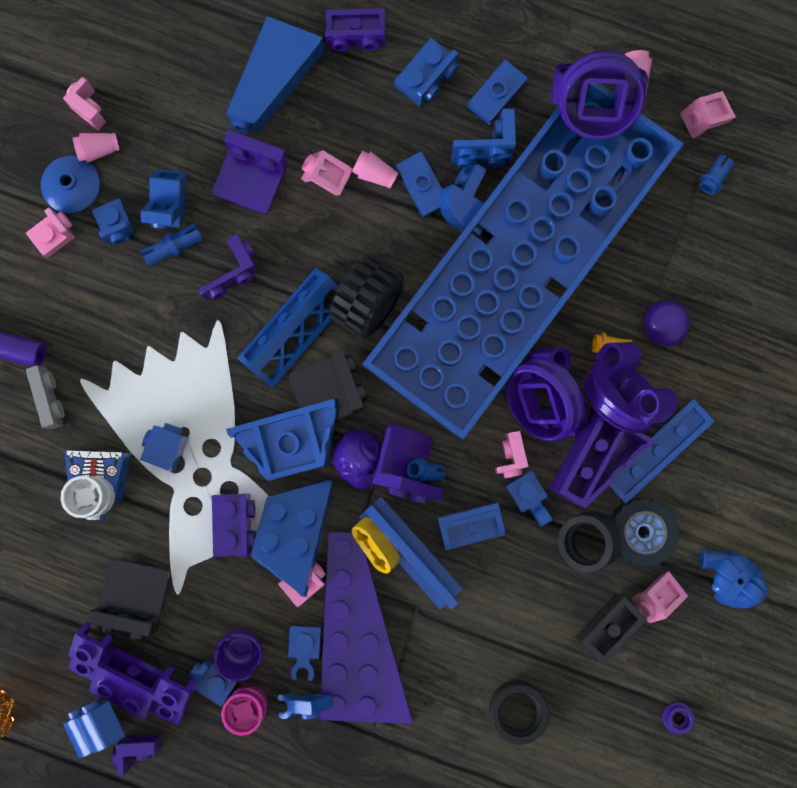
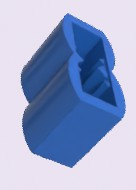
[63,699,125,758]

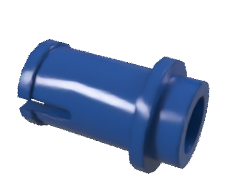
[699,155,734,195]
[407,458,445,483]
[699,549,736,570]

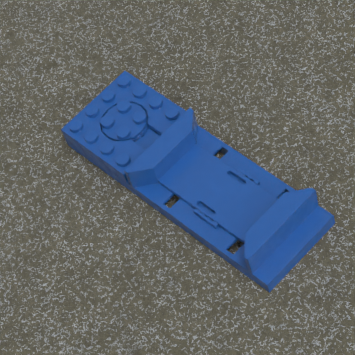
[363,83,684,440]

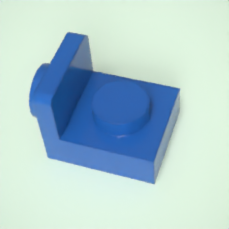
[92,198,136,245]
[187,658,238,706]

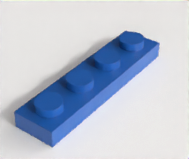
[608,399,715,504]

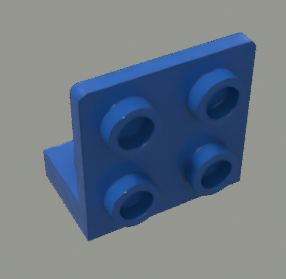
[451,109,516,169]

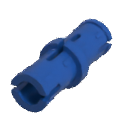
[140,223,203,268]

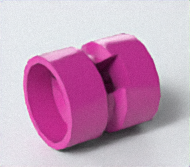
[221,685,268,736]

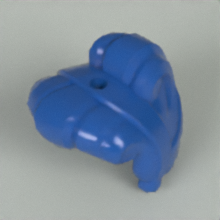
[712,553,769,608]

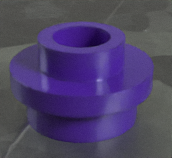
[662,702,694,735]

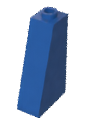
[226,16,325,134]

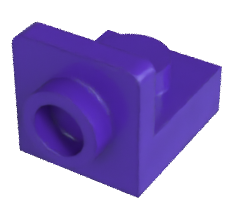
[112,734,162,776]

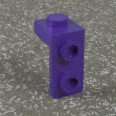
[199,234,258,300]

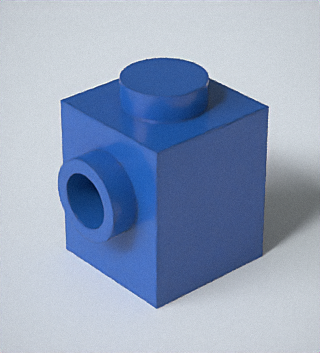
[140,422,189,471]

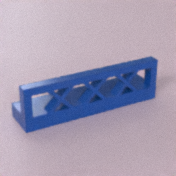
[237,268,339,389]

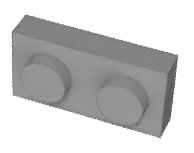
[26,365,64,429]

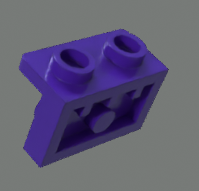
[212,494,256,557]

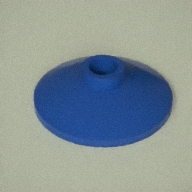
[41,155,101,214]

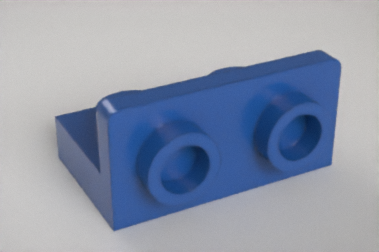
[394,38,459,107]

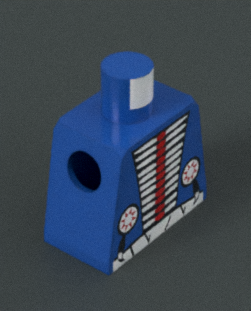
[65,451,132,520]

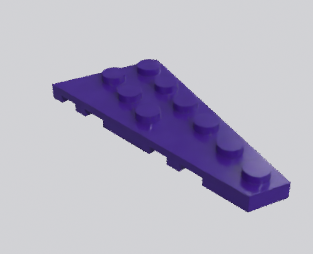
[320,531,413,724]

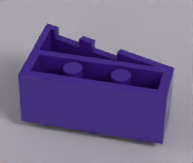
[548,410,655,508]

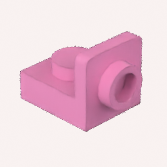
[63,77,106,131]
[680,91,736,138]
[301,150,353,196]
[26,207,75,258]
[495,431,528,478]
[278,561,326,608]
[631,571,688,623]

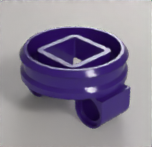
[551,51,649,139]
[583,342,678,433]
[506,347,589,441]

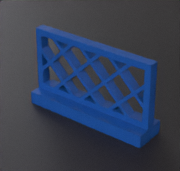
[359,497,463,610]

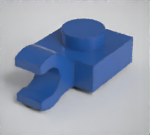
[505,471,553,526]
[277,692,333,719]

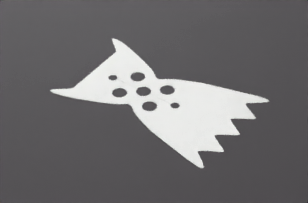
[80,321,269,595]

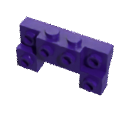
[68,622,198,726]

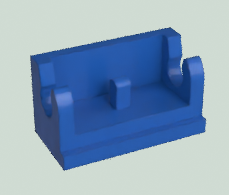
[437,502,505,550]

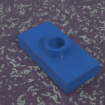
[467,60,528,125]
[395,151,443,219]

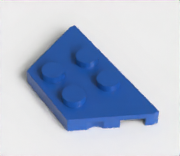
[226,398,339,481]
[251,480,334,597]

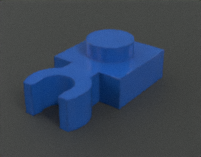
[288,624,322,681]

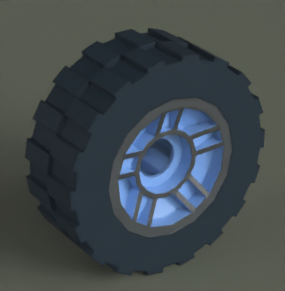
[610,498,680,567]

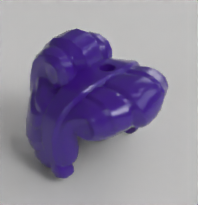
[332,429,383,489]

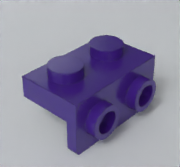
[325,8,386,52]

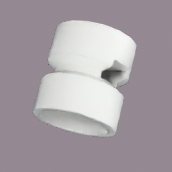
[61,476,115,518]

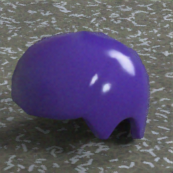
[643,300,690,346]
[214,629,263,682]

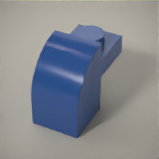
[440,164,486,236]
[141,169,187,228]

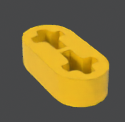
[352,517,400,573]

